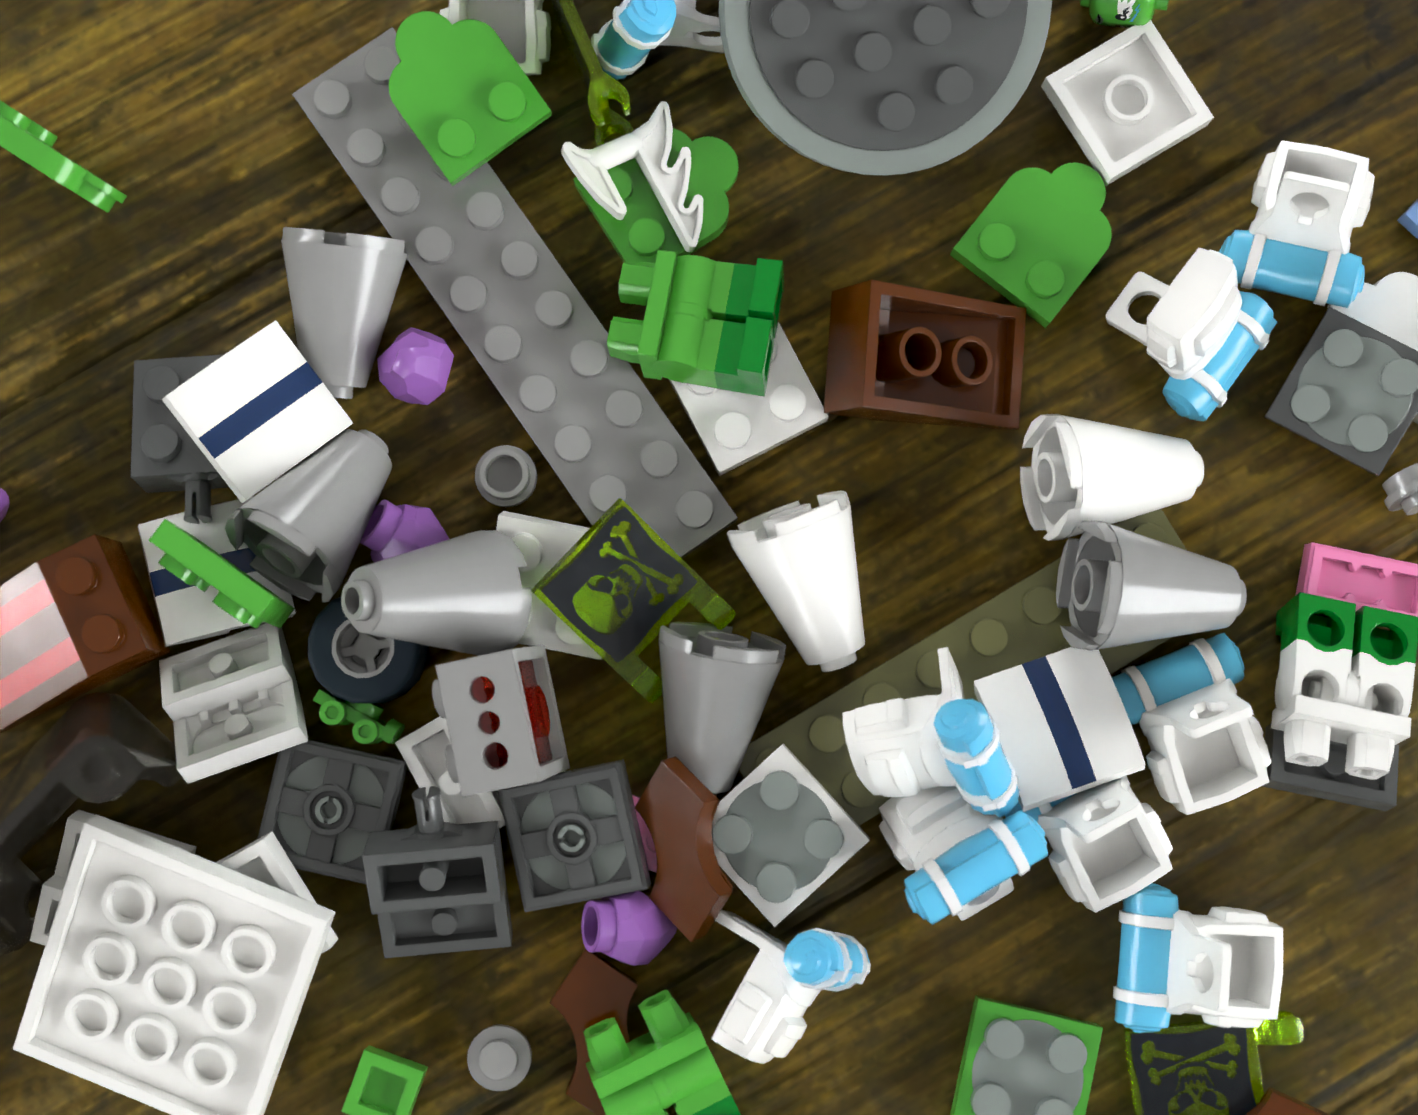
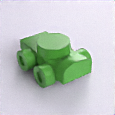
[313,689,405,744]

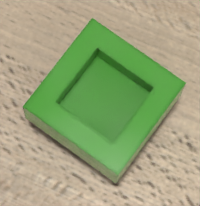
[341,1045,428,1115]

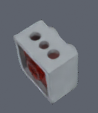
[432,645,570,797]

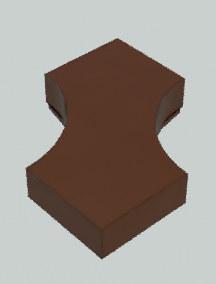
[635,757,733,942]
[550,948,638,1115]

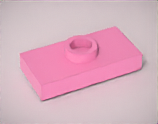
[1295,542,1418,617]

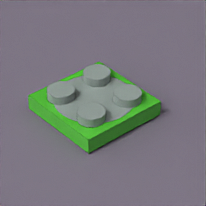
[950,995,1103,1115]

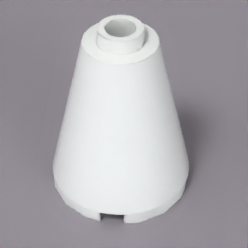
[1020,414,1204,541]
[727,490,865,672]

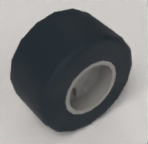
[308,597,429,704]

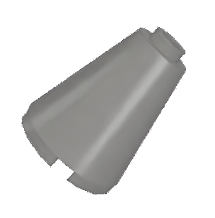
[281,227,408,399]
[225,429,392,603]
[1056,521,1247,651]
[341,530,532,656]
[659,622,786,797]

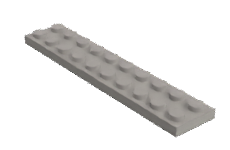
[292,27,738,584]

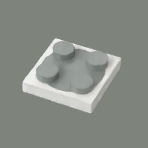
[712,743,870,927]

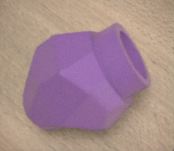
[377,327,454,405]
[360,499,449,562]
[581,890,677,966]

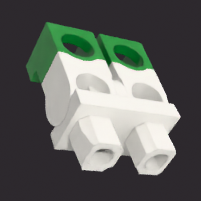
[1271,592,1418,780]

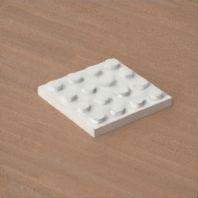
[13,814,336,1115]

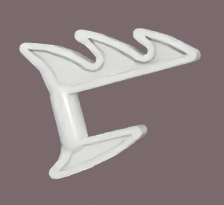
[561,101,703,252]

